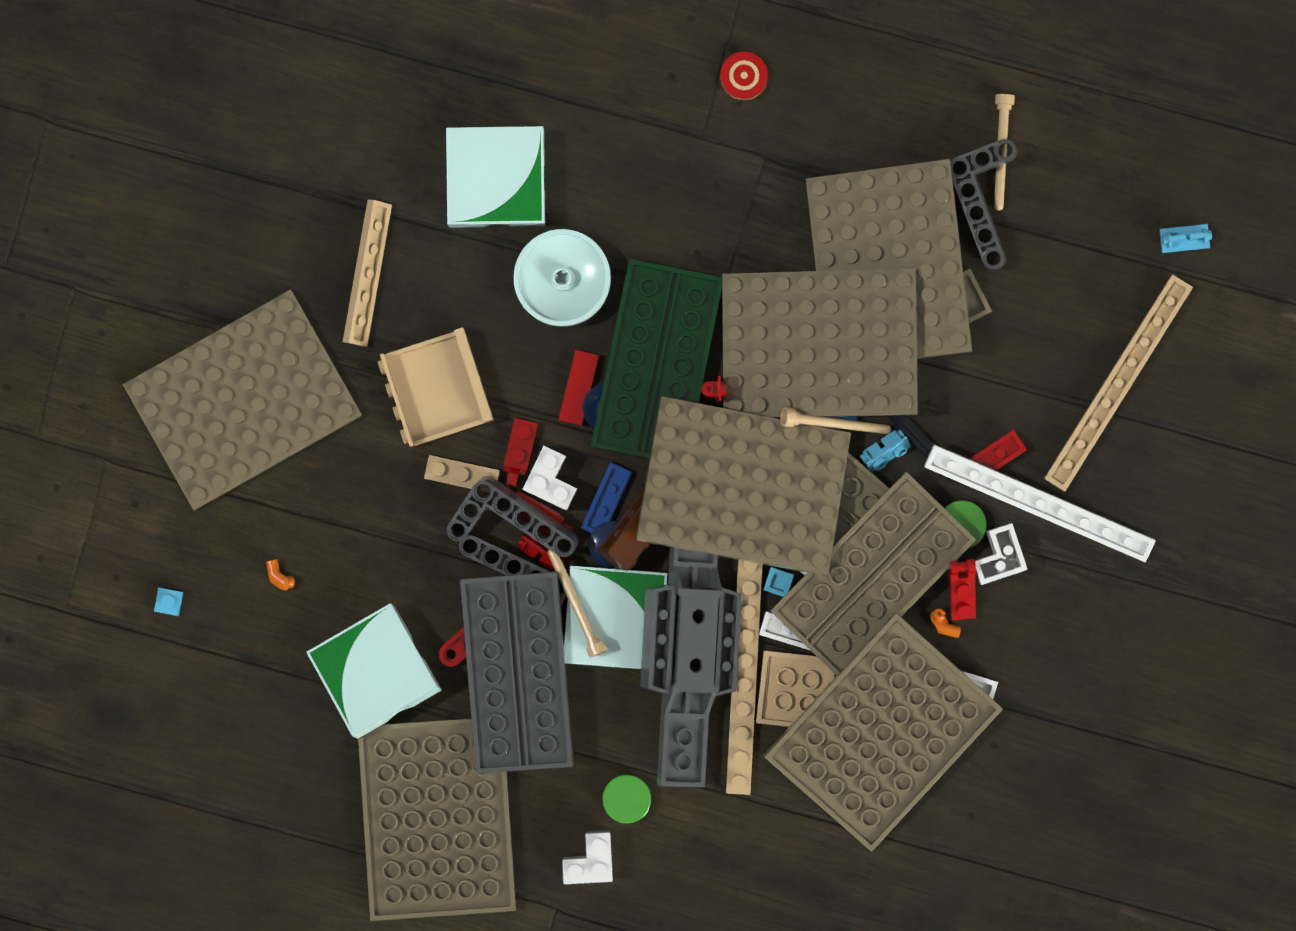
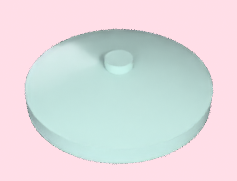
[514,229,611,327]

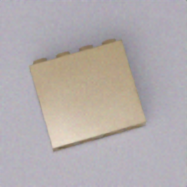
[378,327,494,447]

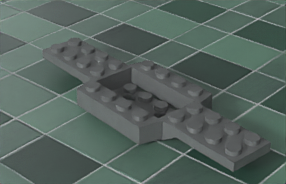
[640,547,742,787]

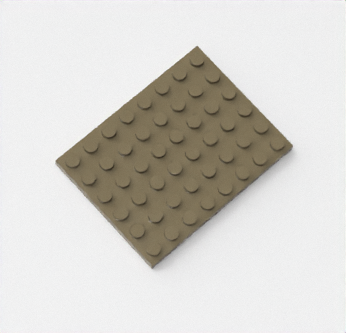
[806,159,972,359]
[722,268,918,418]
[123,289,363,511]
[636,396,851,576]
[764,612,1003,852]
[358,718,516,921]

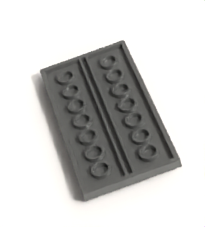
[460,572,574,773]

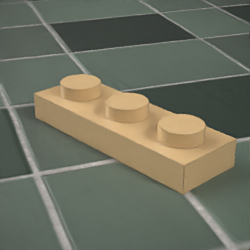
[424,455,500,493]

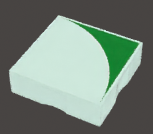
[446,126,545,228]
[564,566,667,669]
[306,603,441,739]

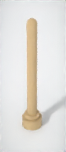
[994,94,1015,211]
[780,407,891,434]
[548,549,608,658]

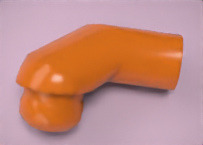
[266,559,295,591]
[930,608,961,638]

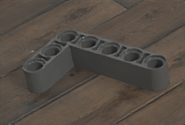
[950,139,1018,270]
[447,476,578,557]
[459,535,567,606]

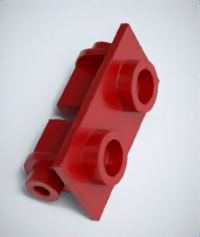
[701,376,726,403]
[518,533,568,571]

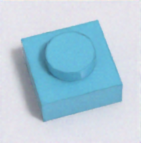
[763,567,794,597]
[154,588,184,616]

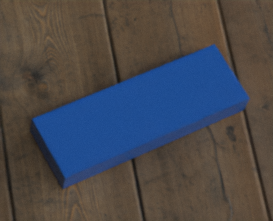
[581,462,632,533]

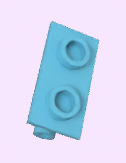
[1159,224,1212,253]
[860,429,911,473]

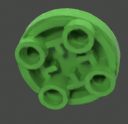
[944,501,987,548]
[603,774,651,823]

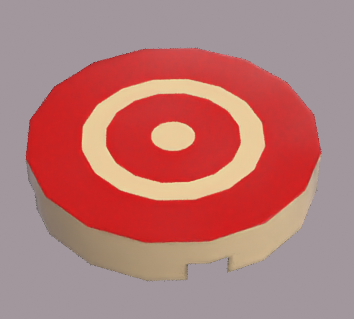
[720,51,768,100]

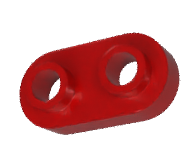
[439,627,466,667]

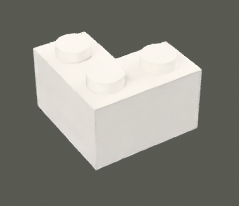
[523,446,577,511]
[975,523,1028,585]
[562,830,613,884]

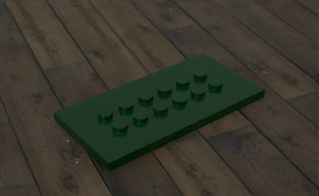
[591,259,722,459]

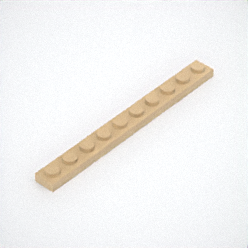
[1044,274,1193,492]
[726,560,762,795]

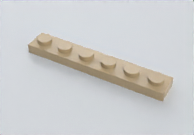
[343,200,392,347]

